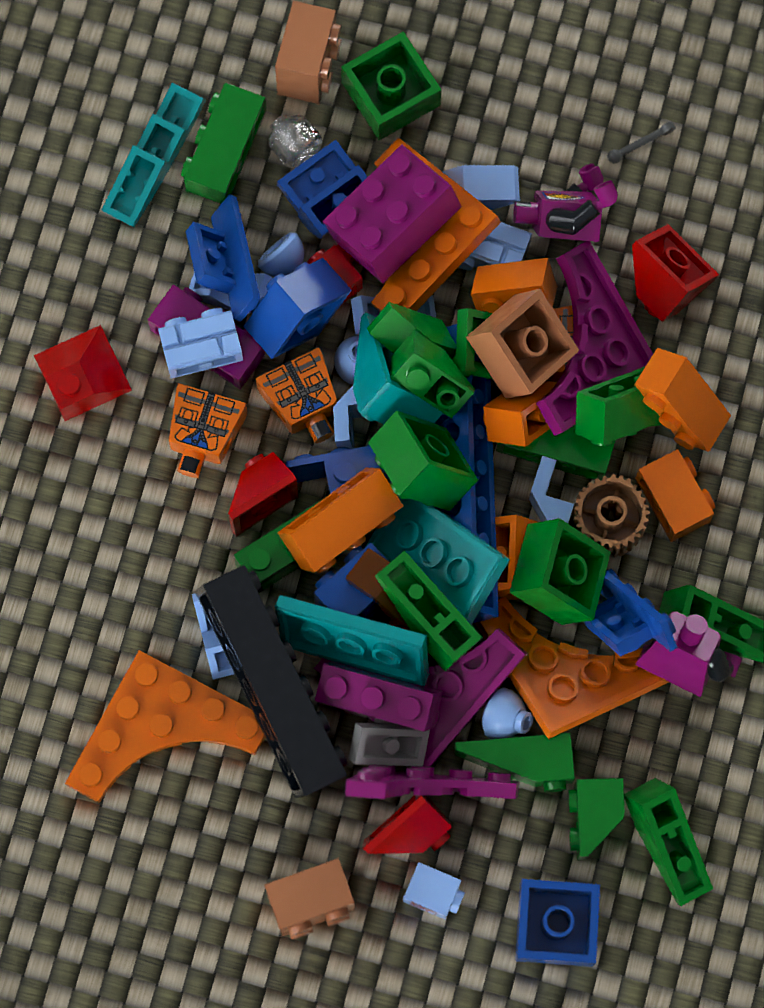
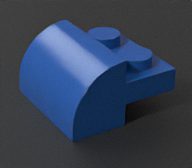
[277,140,368,239]

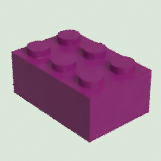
[323,144,462,283]

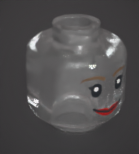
[268,114,322,168]

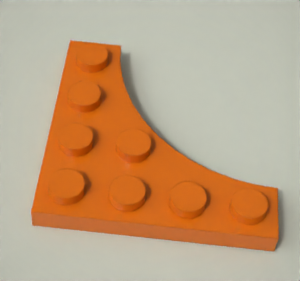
[371,137,501,312]
[474,597,669,739]
[65,650,265,803]

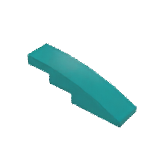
[101,82,206,227]

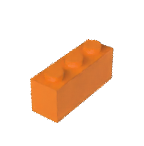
[634,348,731,452]
[277,467,404,573]

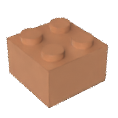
[275,0,342,104]
[466,289,579,399]
[264,858,355,940]

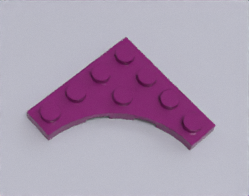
[536,241,653,436]
[314,628,528,767]
[345,765,520,799]

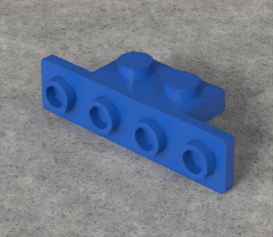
[186,194,260,322]
[286,444,392,493]
[584,569,677,657]

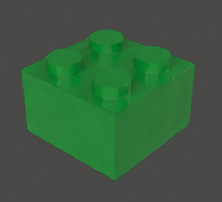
[341,31,442,141]
[368,410,478,511]
[509,518,611,625]

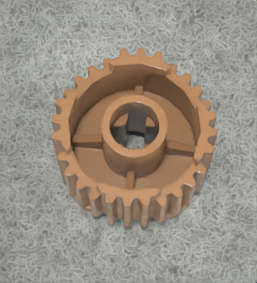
[571,474,650,557]

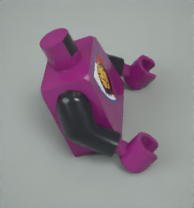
[513,163,618,242]
[635,611,742,697]

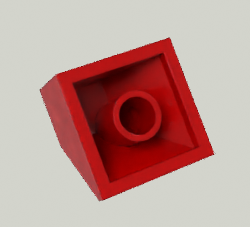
[632,224,719,322]
[34,325,132,421]
[228,452,299,537]
[363,795,452,854]

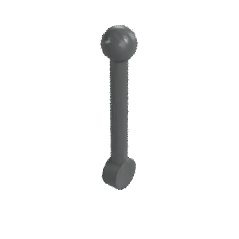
[607,121,676,164]

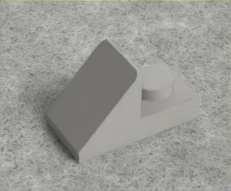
[348,718,430,766]

